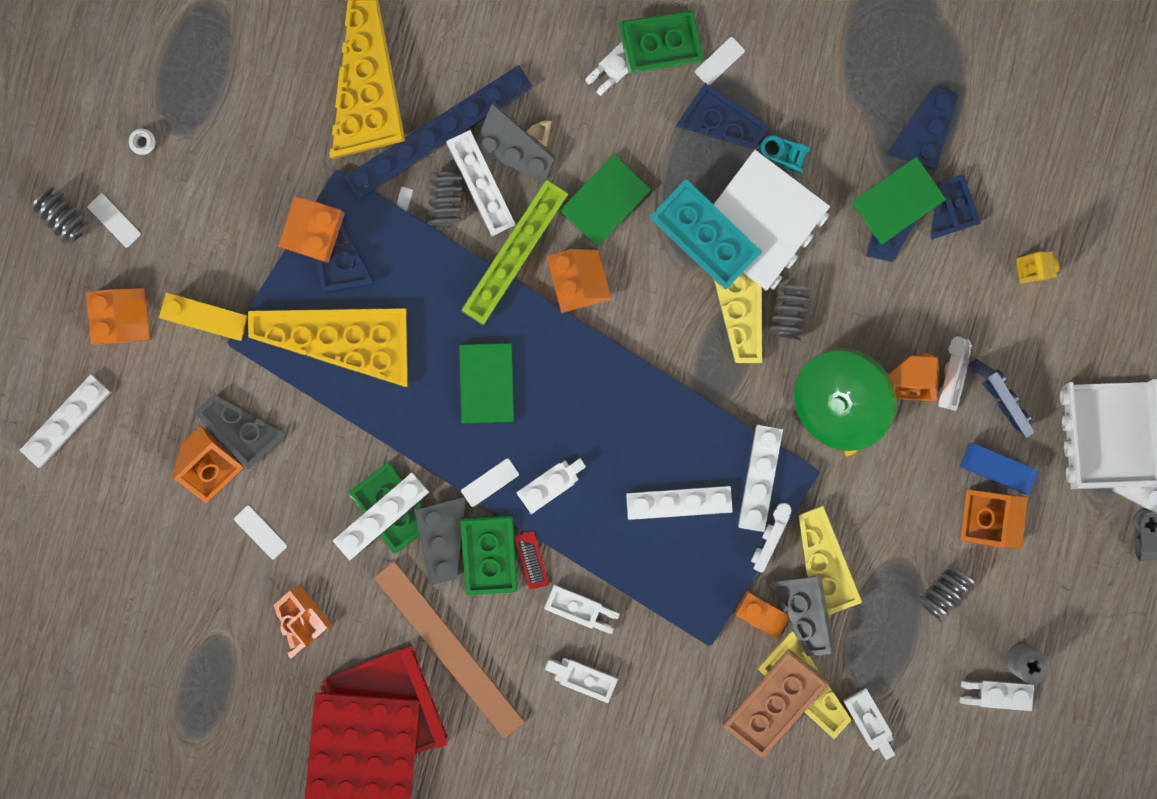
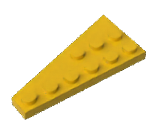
[329,0,405,159]
[248,309,408,387]

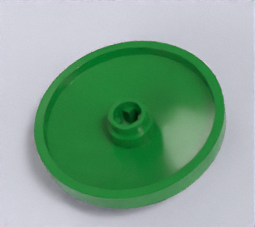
[794,348,897,451]

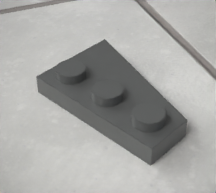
[476,102,556,182]
[195,395,287,470]
[414,496,466,585]
[769,575,835,656]

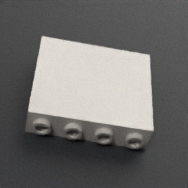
[714,150,830,291]
[1060,379,1157,489]

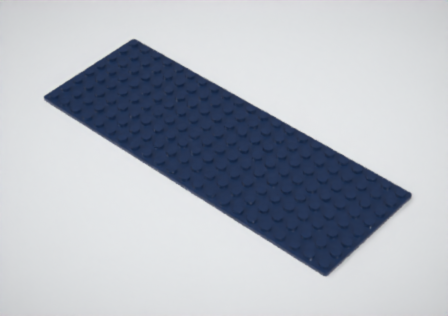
[228,170,819,646]

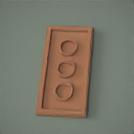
[722,648,829,759]

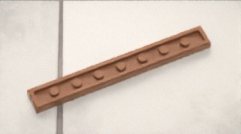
[374,560,525,739]

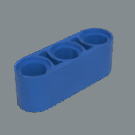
[960,443,1039,495]

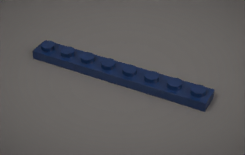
[343,65,533,200]

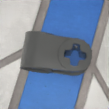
[1133,509,1157,561]

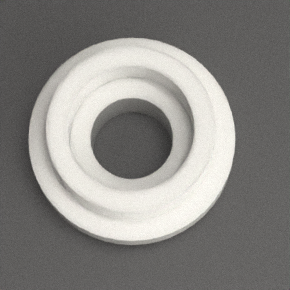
[129,128,155,155]

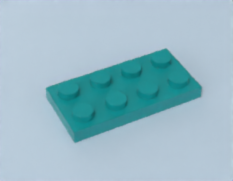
[649,179,762,290]

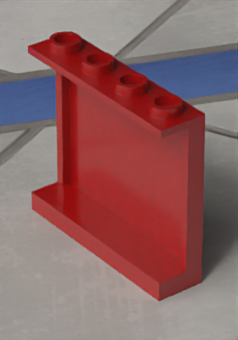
[320,644,449,755]

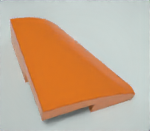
[274,585,332,659]

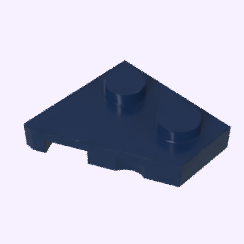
[930,174,980,240]

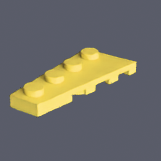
[714,273,762,363]

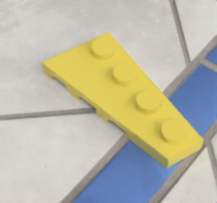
[799,505,862,615]
[757,630,851,739]

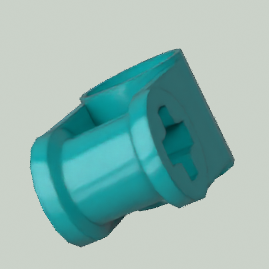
[758,136,811,174]

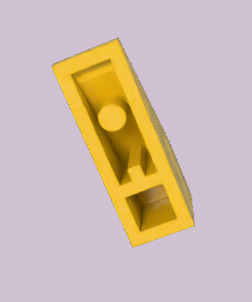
[1016,252,1059,284]
[159,293,248,341]

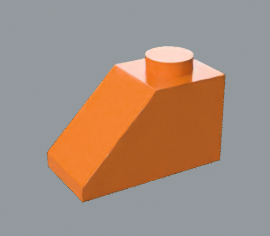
[733,590,789,638]

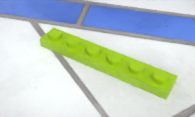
[462,180,568,325]

